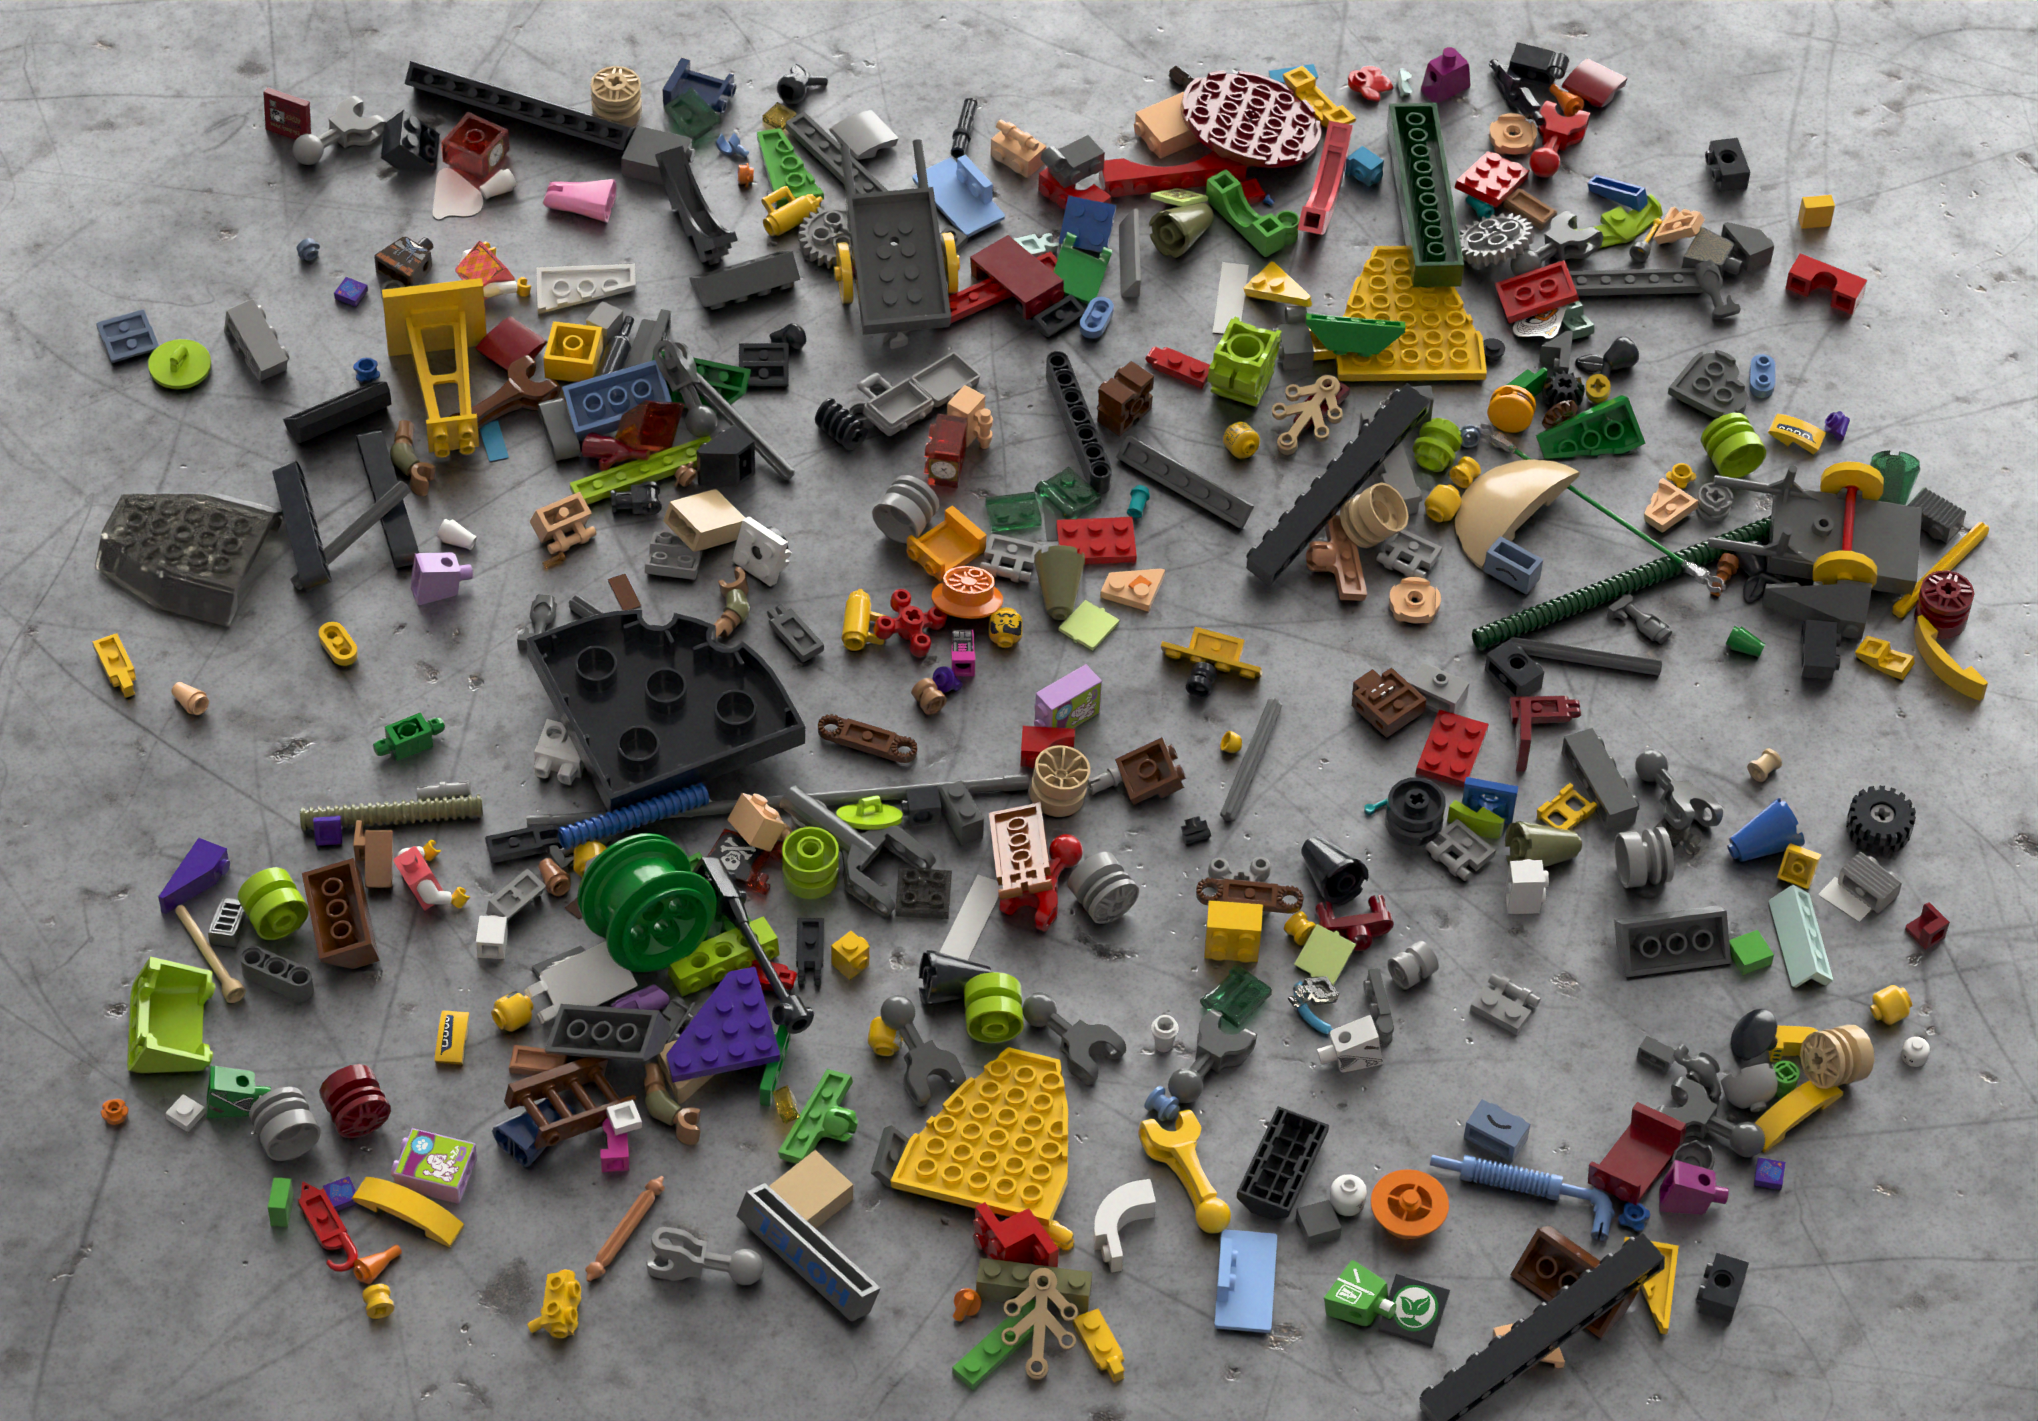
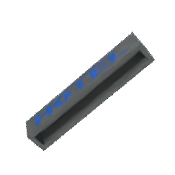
[736,1183,881,1322]

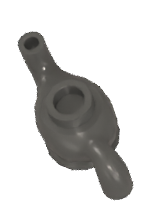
[1674,1044,1721,1103]

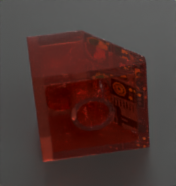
[615,400,684,451]

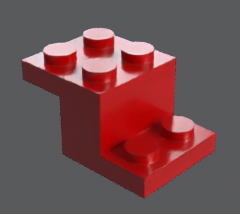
[973,1202,1059,1268]

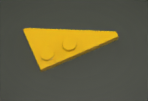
[1243,261,1312,307]
[1624,1237,1679,1335]

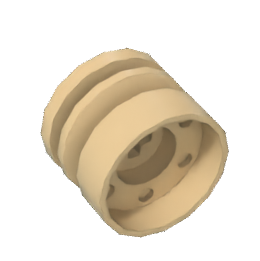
[590,66,642,126]
[1340,482,1408,548]
[1800,1025,1875,1089]

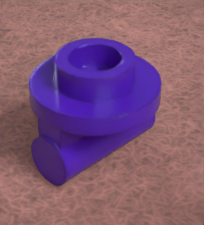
[1824,411,1850,441]
[932,666,963,692]

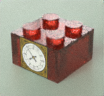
[441,112,510,180]
[924,414,967,488]

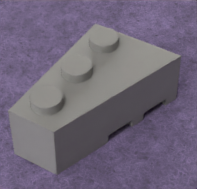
[224,299,289,381]

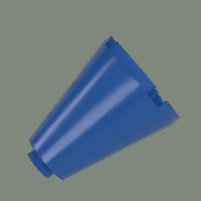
[1727,798,1805,862]

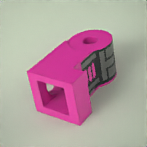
[951,630,975,676]
[600,1118,630,1172]

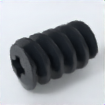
[815,398,868,450]

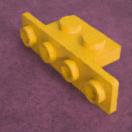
[1160,627,1263,679]

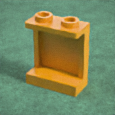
[906,505,987,582]

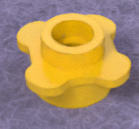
[1666,463,1696,489]

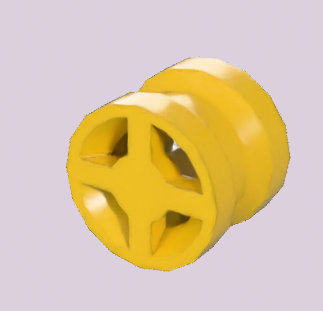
[1586,374,1611,403]
[1449,456,1481,488]
[1284,911,1316,945]
[362,1284,395,1319]

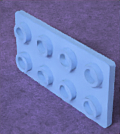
[912,155,1005,237]
[1214,1229,1277,1333]

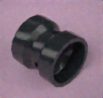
[1185,662,1217,698]

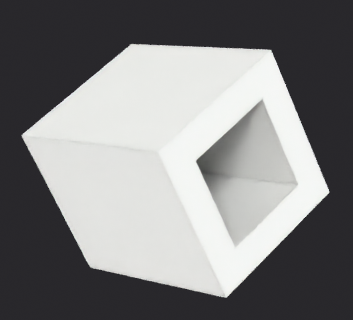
[476,915,508,959]

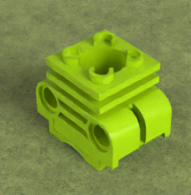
[1208,317,1281,407]

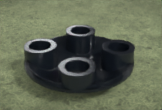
[1731,1009,1778,1061]

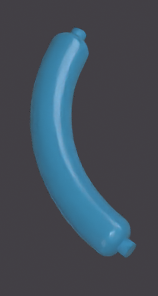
[1294,981,1333,1034]

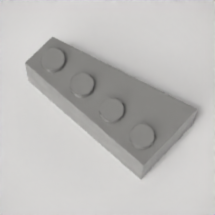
[1358,408,1422,515]

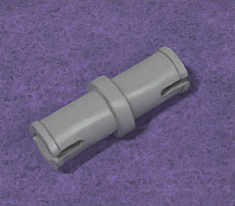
[416,780,472,801]

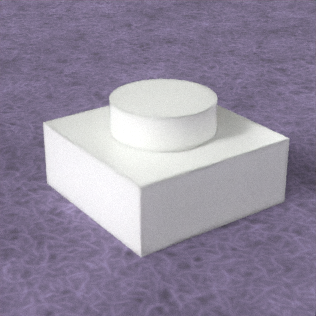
[165,1094,206,1132]
[607,1100,642,1135]

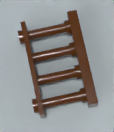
[504,1057,637,1149]

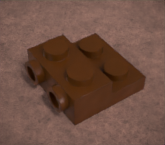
[1115,737,1186,805]

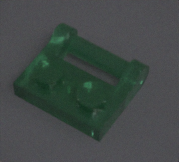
[1034,467,1102,520]
[1200,965,1272,1028]

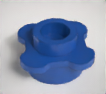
[353,357,380,382]
[1618,1202,1650,1232]

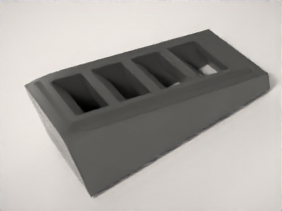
[208,898,246,948]

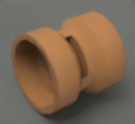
[911,678,947,715]

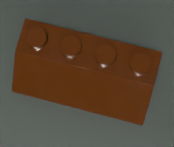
[302,858,380,969]
[1510,1226,1640,1338]

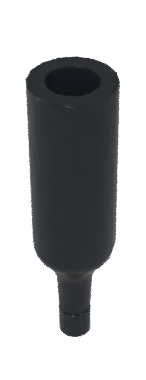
[595,316,634,377]

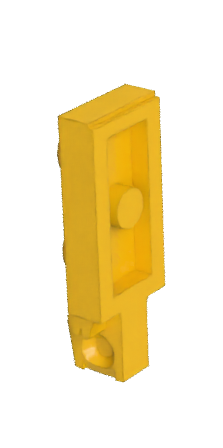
[92,633,136,698]
[1072,1308,1125,1382]

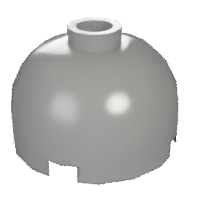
[1721,1063,1778,1112]

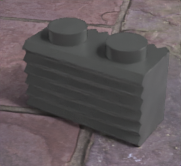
[1907,487,1966,543]
[939,780,984,845]

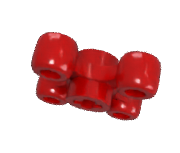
[873,589,947,657]

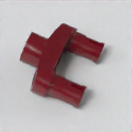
[1315,895,1394,951]

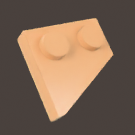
[1653,207,1705,245]
[1100,569,1165,612]

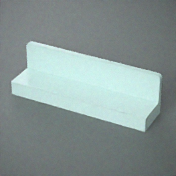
[1769,885,1834,988]

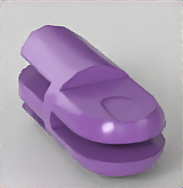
[611,984,669,1011]

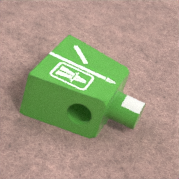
[1324,1260,1397,1326]

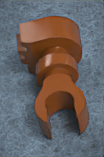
[1710,553,1739,597]

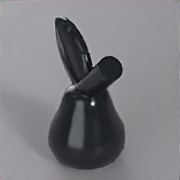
[777,64,828,105]
[1575,336,1640,387]
[1734,541,1786,603]

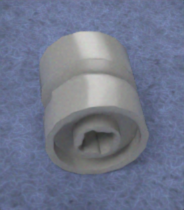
[1387,941,1439,989]

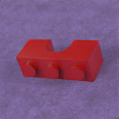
[1038,167,1111,209]
[1785,253,1867,315]

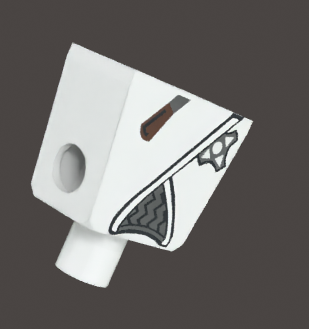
[1317,1015,1383,1072]

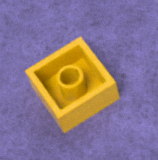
[1798,195,1835,229]
[1777,843,1821,889]

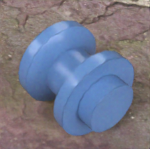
[1144,1086,1180,1121]

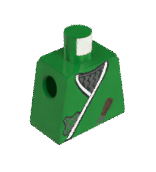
[206,1066,271,1118]

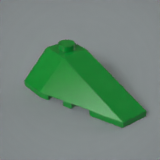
[1535,395,1646,459]

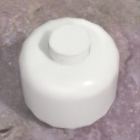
[1901,1037,1930,1067]

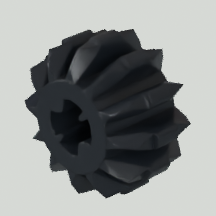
[1542,370,1585,406]

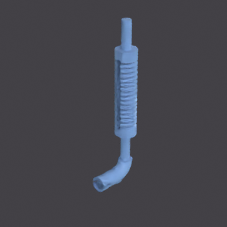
[1430,1155,1615,1241]

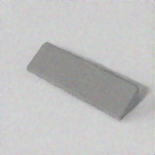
[1119,208,1141,297]

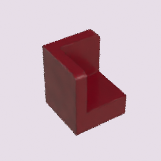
[1905,902,1950,950]

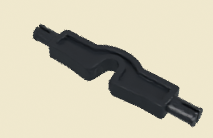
[1489,59,1545,126]

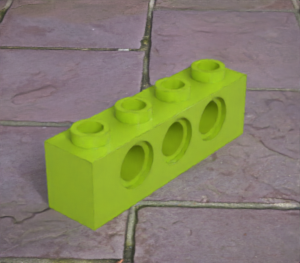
[668,916,780,997]

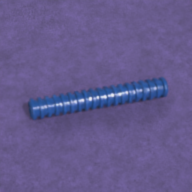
[558,783,709,850]

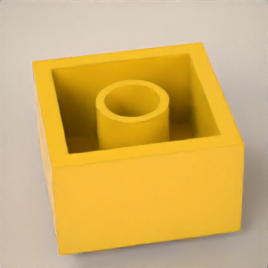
[543,321,603,382]
[1204,901,1263,963]

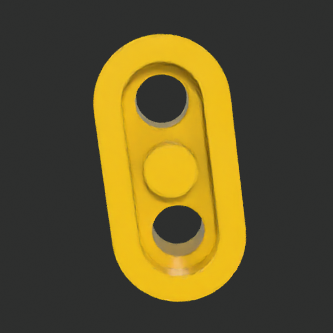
[319,622,358,666]

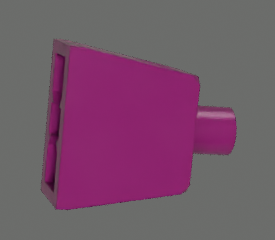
[1420,47,1471,104]
[1659,1160,1729,1215]

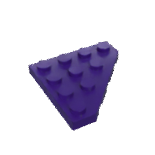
[666,967,780,1083]

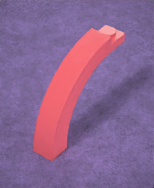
[1298,121,1353,235]

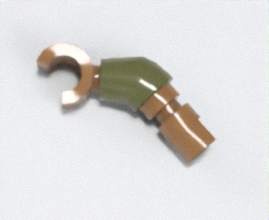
[390,420,436,496]
[713,567,750,638]
[644,1063,701,1145]

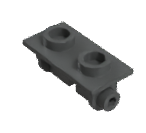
[662,997,695,1044]

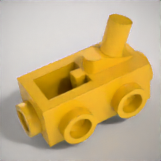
[527,1270,581,1338]

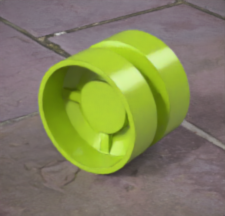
[782,827,839,899]
[237,867,309,940]
[964,972,1024,1043]

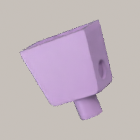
[410,552,473,605]

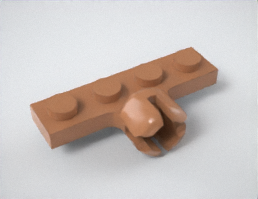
[1306,515,1367,601]

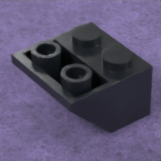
[381,110,440,171]
[697,424,755,487]

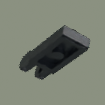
[485,824,562,864]
[796,918,824,985]

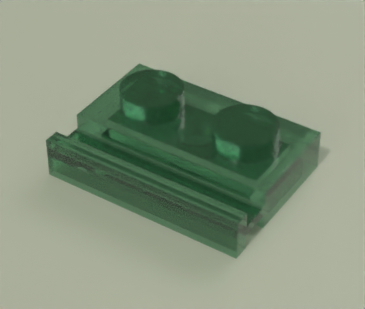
[664,87,721,142]
[985,491,1042,532]

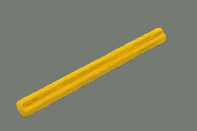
[1892,522,1990,618]

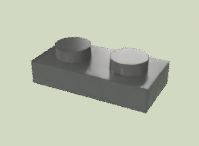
[871,1125,909,1188]

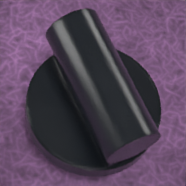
[1181,816,1211,844]

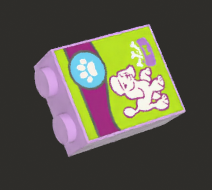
[1034,664,1102,729]
[391,1128,477,1204]

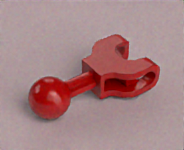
[1529,101,1590,178]
[999,834,1083,932]

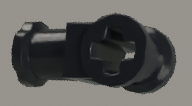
[611,481,662,515]

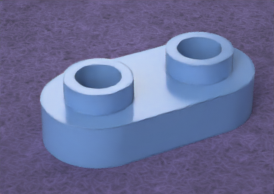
[1080,297,1114,338]
[1749,354,1775,398]

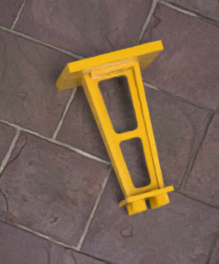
[382,278,487,458]

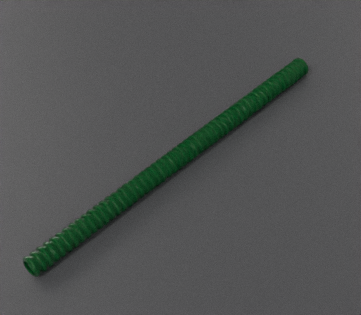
[1472,515,1771,651]

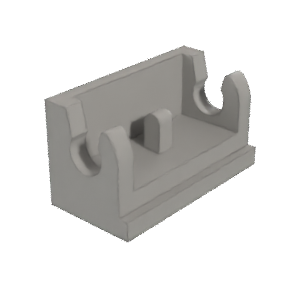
[486,868,546,922]

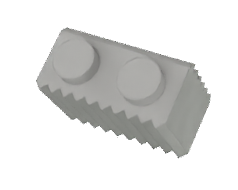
[1838,852,1902,913]

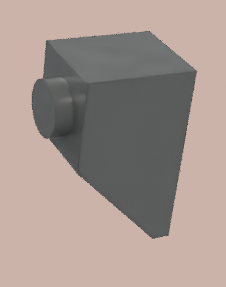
[1721,222,1774,272]

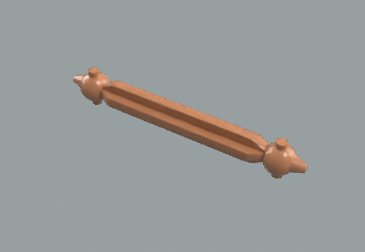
[585,1176,665,1282]

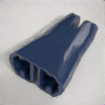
[492,1098,577,1168]

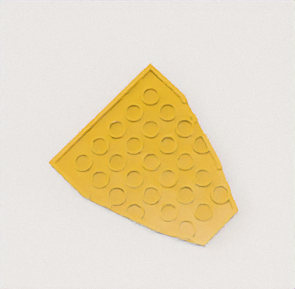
[1336,246,1487,381]
[891,1047,1069,1226]

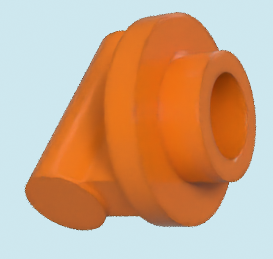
[953,1288,982,1321]

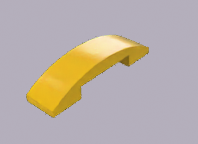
[1283,66,1356,128]
[1914,615,1988,701]
[1755,1080,1844,1153]
[352,1177,464,1248]

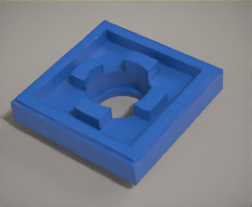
[1462,777,1519,825]

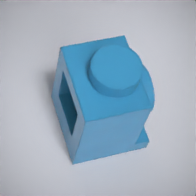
[1345,146,1384,187]

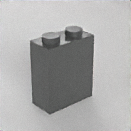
[621,125,695,185]

